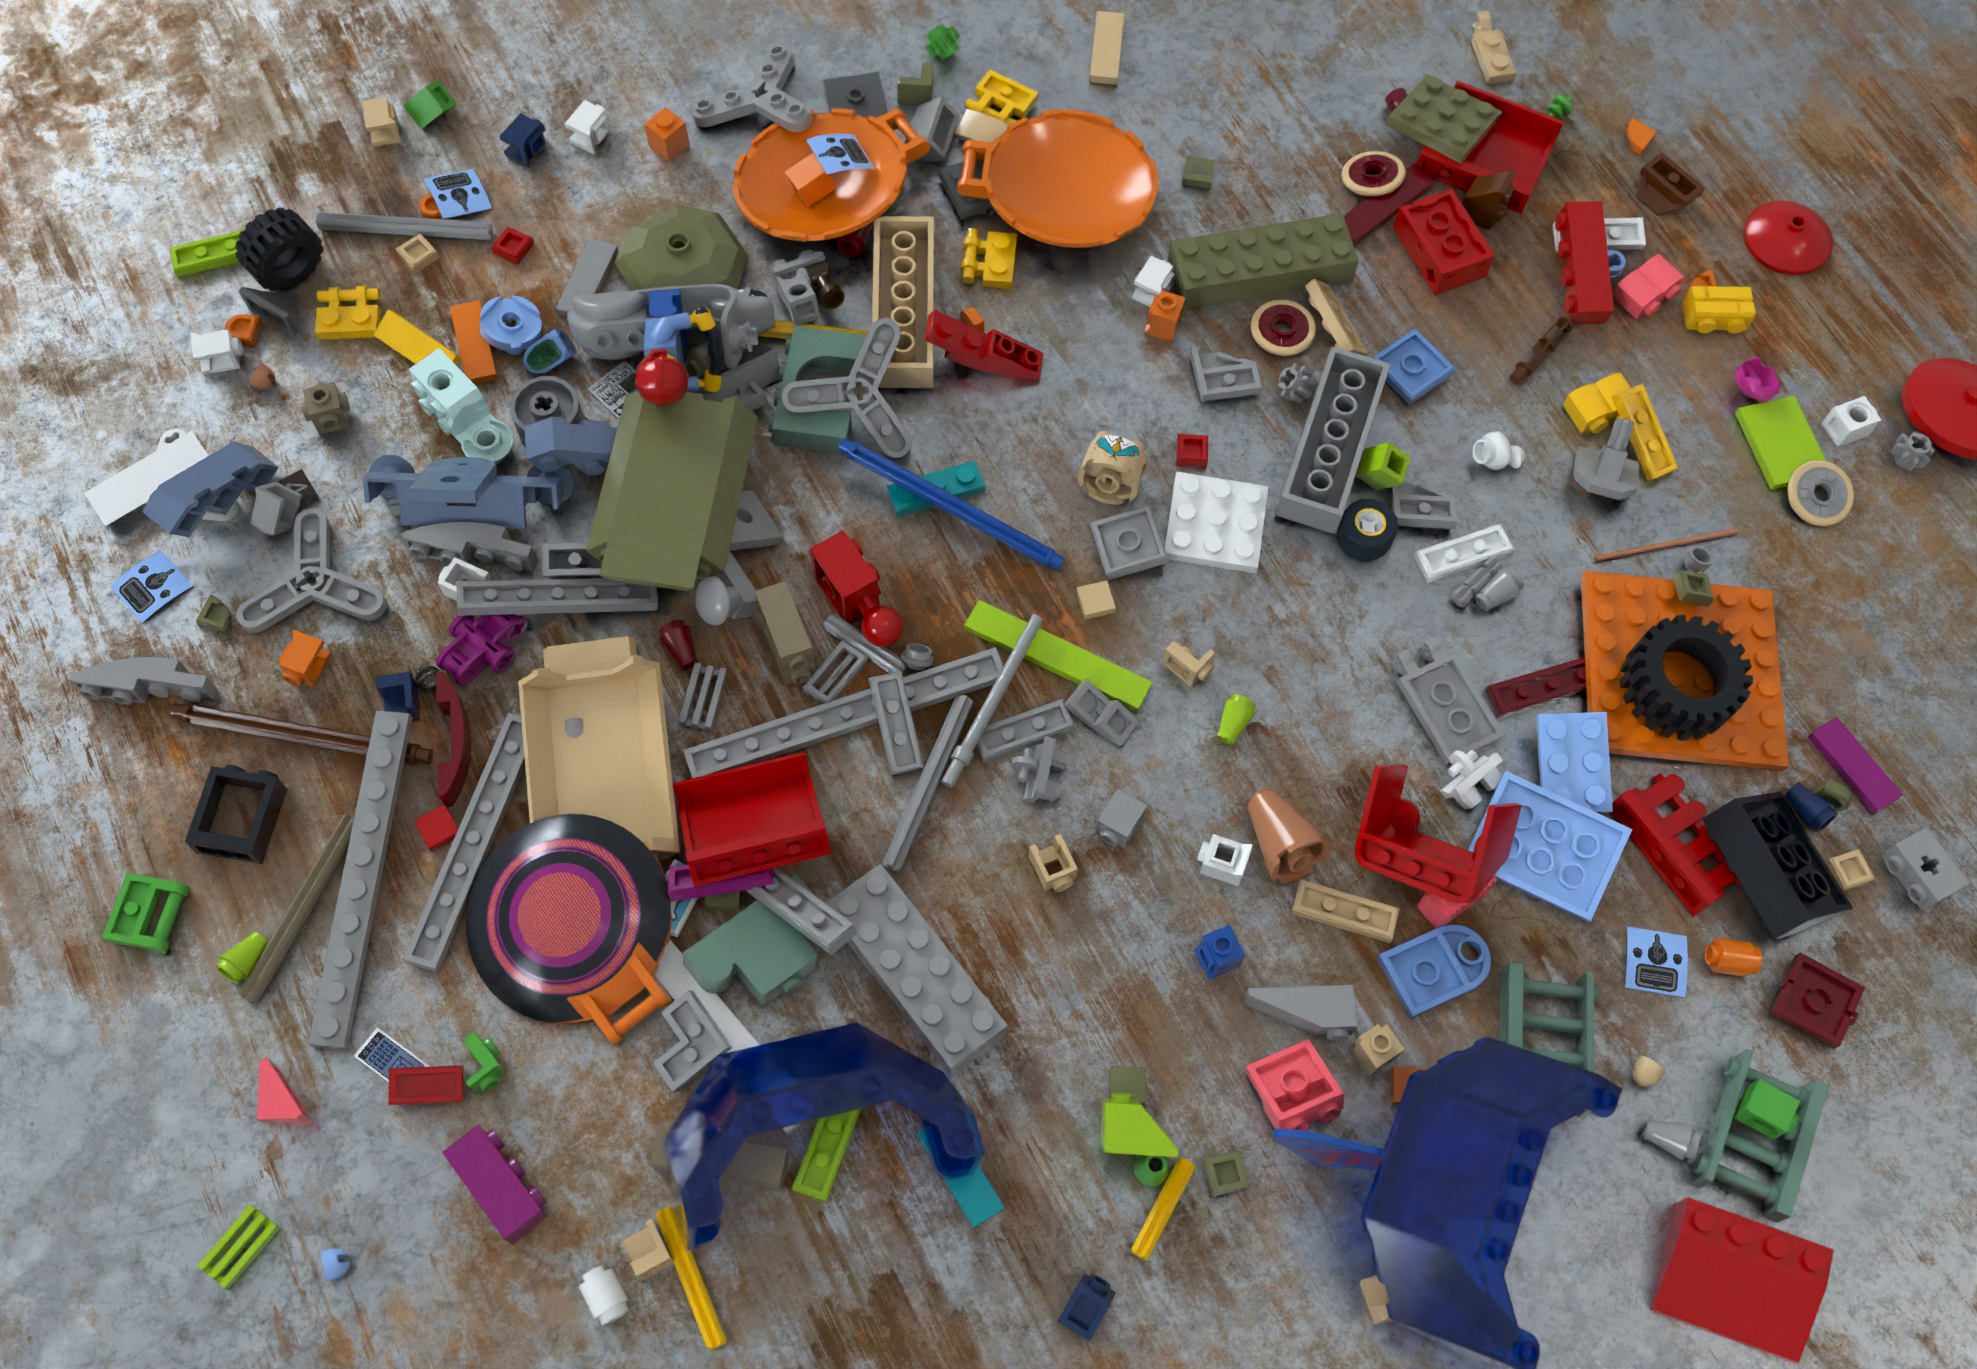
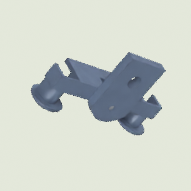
[363,455,574,529]

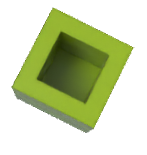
[1355,442,1411,491]

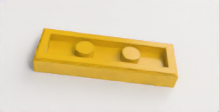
[373,309,461,366]
[1612,383,1678,481]

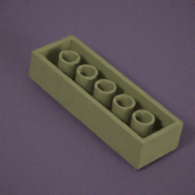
[1167,213,1359,310]

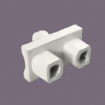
[1440,750,1503,809]

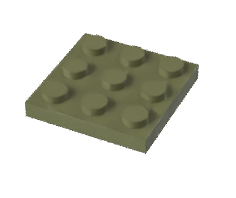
[1386,74,1502,164]

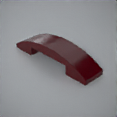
[436,672,471,807]

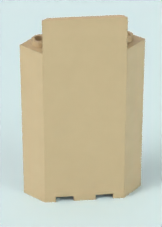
[518,636,680,862]

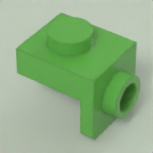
[462,1032,506,1094]

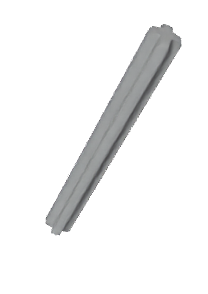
[315,212,493,240]
[882,695,974,873]

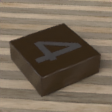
[277,469,319,507]

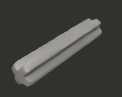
[823,614,907,675]

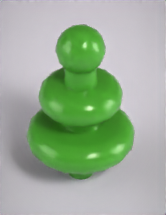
[1547,95,1573,119]

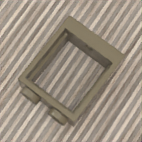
[755,581,816,686]

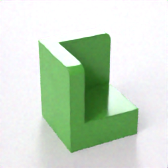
[403,80,457,129]

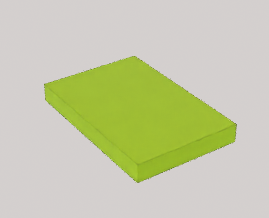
[1735,396,1826,490]

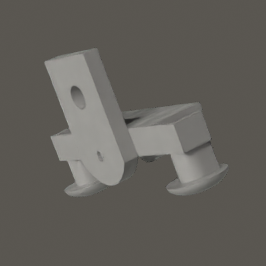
[695,490,783,626]

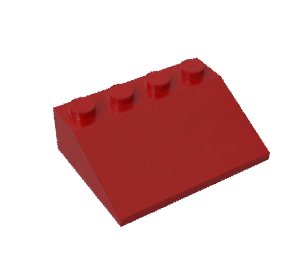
[1650,1197,1834,1364]

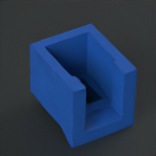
[1194,924,1245,980]

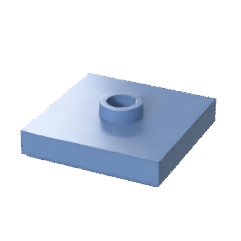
[1372,328,1456,405]

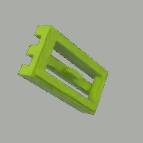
[197,1204,280,1290]

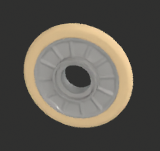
[1787,460,1854,527]

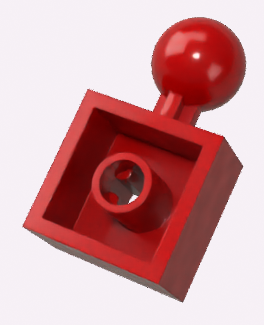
[810,530,903,647]

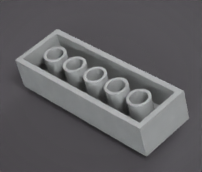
[1275,346,1390,534]
[825,864,1008,1078]

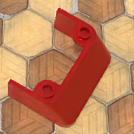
[1354,764,1522,904]

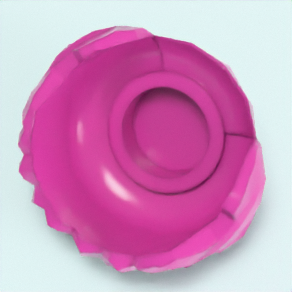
[1735,358,1781,402]

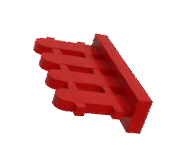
[1610,773,1742,917]

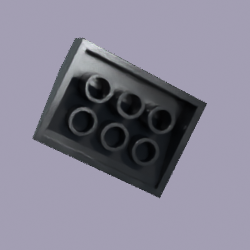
[1702,791,1854,939]

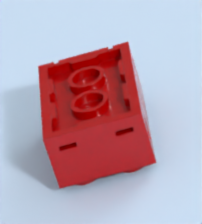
[1393,188,1495,296]

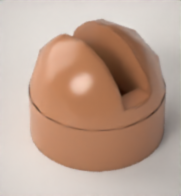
[248,363,276,390]

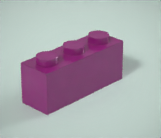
[442,1124,548,1245]

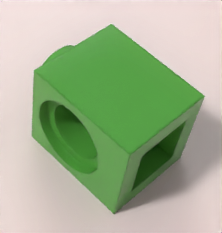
[1733,1079,1800,1140]

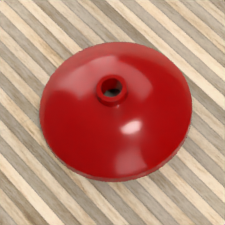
[1743,200,1833,275]

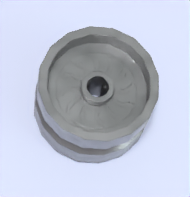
[510,376,585,447]

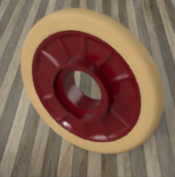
[1341,151,1406,196]
[1251,300,1316,356]

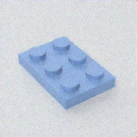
[1536,712,1613,813]

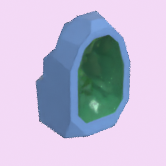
[523,327,577,374]

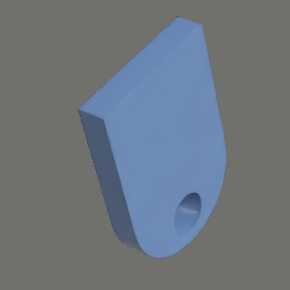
[1377,924,1491,1020]

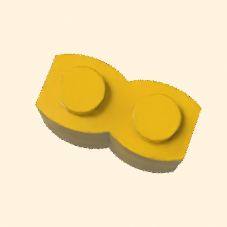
[1563,373,1631,434]

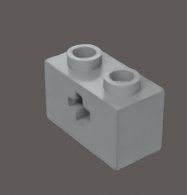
[1881,826,1970,912]

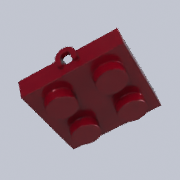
[1769,952,1865,1049]

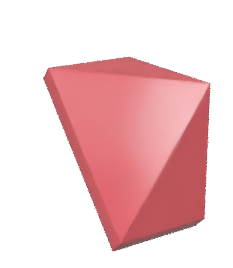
[257,1057,313,1126]

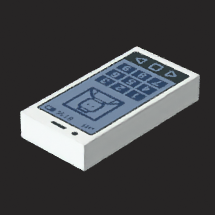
[354,1027,429,1083]

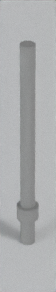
[941,614,1044,788]

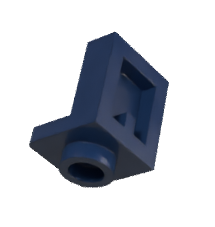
[1057,1274,1116,1341]

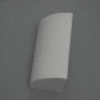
[904,96,960,162]

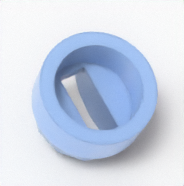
[320,1248,350,1281]

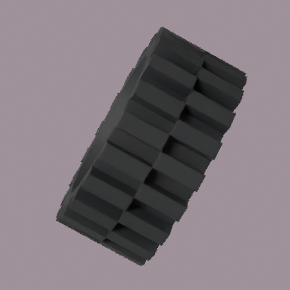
[1620,615,1753,741]

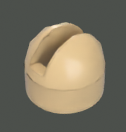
[1632,1056,1665,1087]

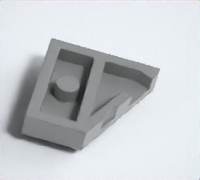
[1189,346,1262,402]
[1389,481,1458,529]

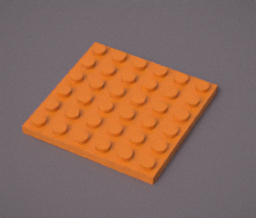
[1581,570,1789,771]

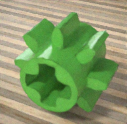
[925,23,960,60]

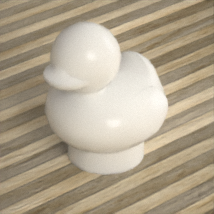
[1472,431,1525,470]

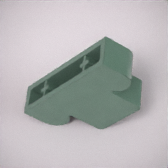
[683,873,817,1006]

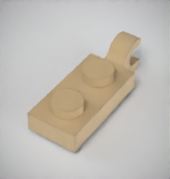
[1471,11,1517,84]

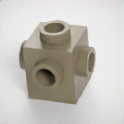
[301,382,350,435]

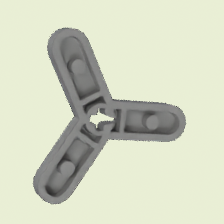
[691,45,813,132]
[781,318,911,458]
[236,508,387,633]

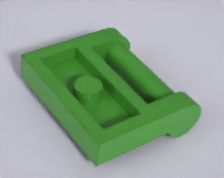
[102,873,190,954]

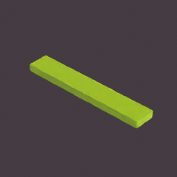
[964,600,1152,713]

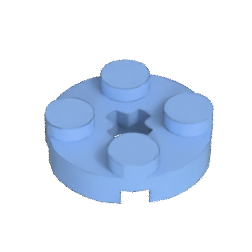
[480,296,542,355]

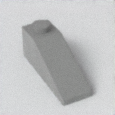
[1243,985,1358,1041]

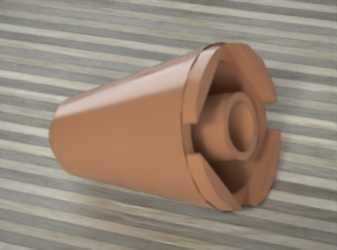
[1247,789,1332,884]

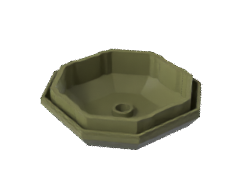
[615,205,748,290]

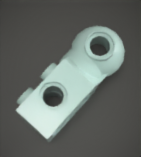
[408,348,513,464]

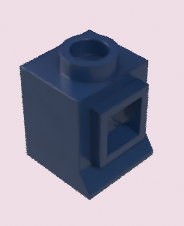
[499,113,546,168]

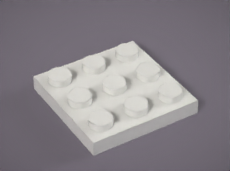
[1164,472,1269,574]

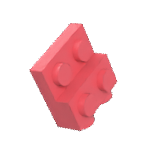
[1246,1039,1344,1131]

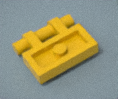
[965,69,1038,124]
[960,228,1017,289]
[315,286,381,340]

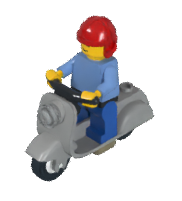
[567,284,775,406]

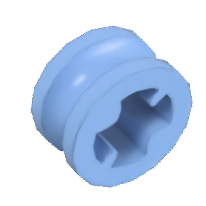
[1608,249,1626,280]

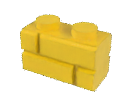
[1682,286,1756,334]

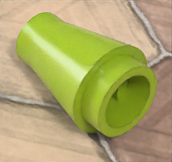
[1216,694,1256,745]
[215,931,268,984]

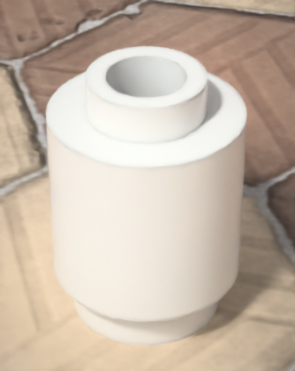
[578,1265,629,1326]

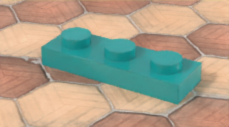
[887,460,986,518]

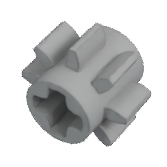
[1278,363,1317,404]
[1890,431,1935,471]

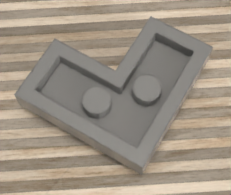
[653,990,732,1092]

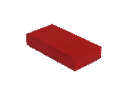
[388,1065,464,1105]

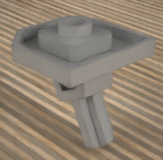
[1573,418,1639,500]

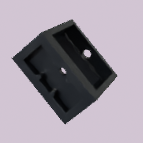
[185,765,287,864]

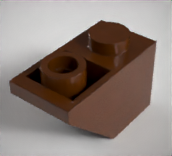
[1462,171,1515,230]

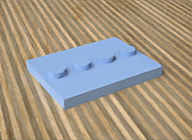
[1468,771,1632,922]

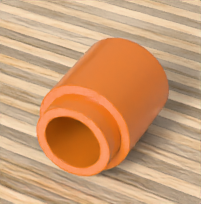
[1705,938,1762,976]

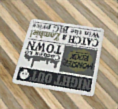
[588,361,638,418]

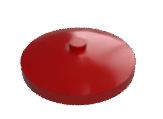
[1902,358,1977,459]

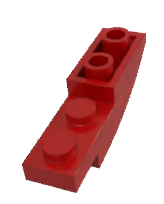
[924,310,1043,381]

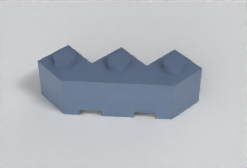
[524,417,617,476]
[142,441,279,537]

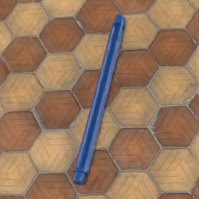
[837,438,1065,571]

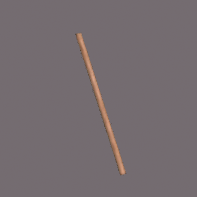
[1594,528,1738,562]

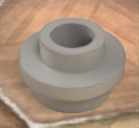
[901,643,933,670]

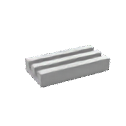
[803,640,869,703]
[678,663,728,732]

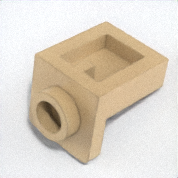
[1162,641,1216,687]

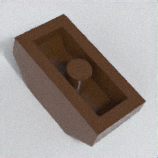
[1636,152,1705,216]

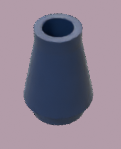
[1785,782,1838,832]

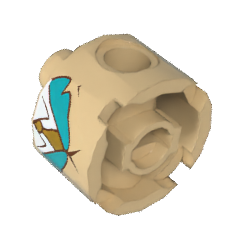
[1077,431,1147,505]

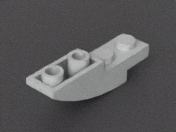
[401,522,538,571]
[69,657,218,705]

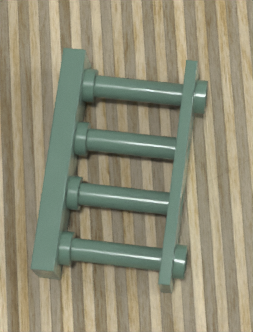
[1499,962,1599,1119]
[1693,1049,1829,1223]

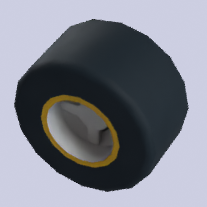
[1337,499,1398,561]

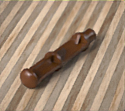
[1509,317,1573,385]

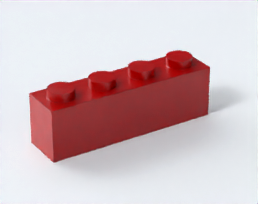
[1555,201,1614,324]

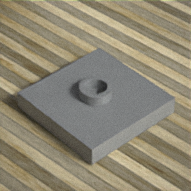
[1090,505,1169,581]

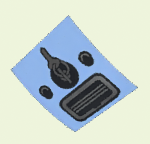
[806,133,875,175]
[423,169,492,219]
[110,550,193,623]
[1625,926,1688,997]

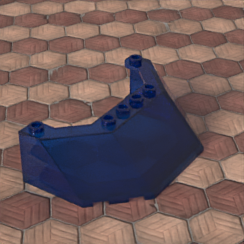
[663,1022,985,1251]
[1361,1037,1622,1369]

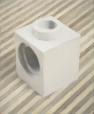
[1821,396,1881,448]

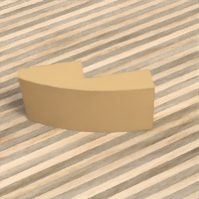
[954,109,1010,143]

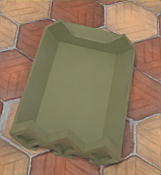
[586,390,758,591]

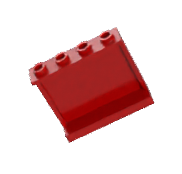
[1417,80,1564,214]
[673,752,831,888]

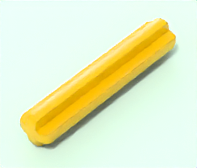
[1131,1157,1195,1260]

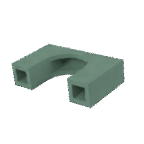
[768,325,866,454]

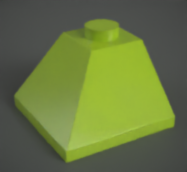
[1100,1093,1179,1157]

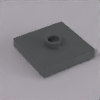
[823,72,888,118]

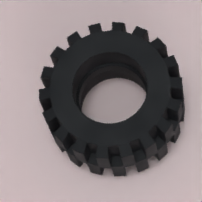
[235,208,323,292]

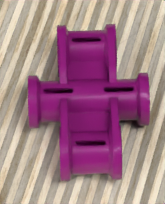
[436,614,528,686]

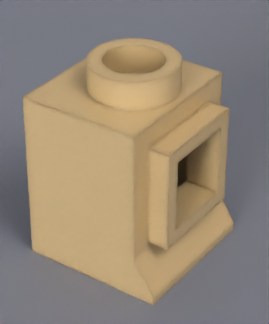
[362,97,402,147]
[1028,833,1078,892]
[1347,1024,1405,1078]

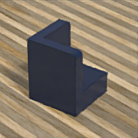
[376,671,420,722]

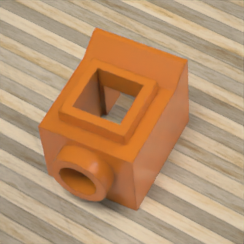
[1144,290,1186,342]
[278,630,332,687]

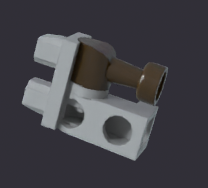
[771,249,845,326]

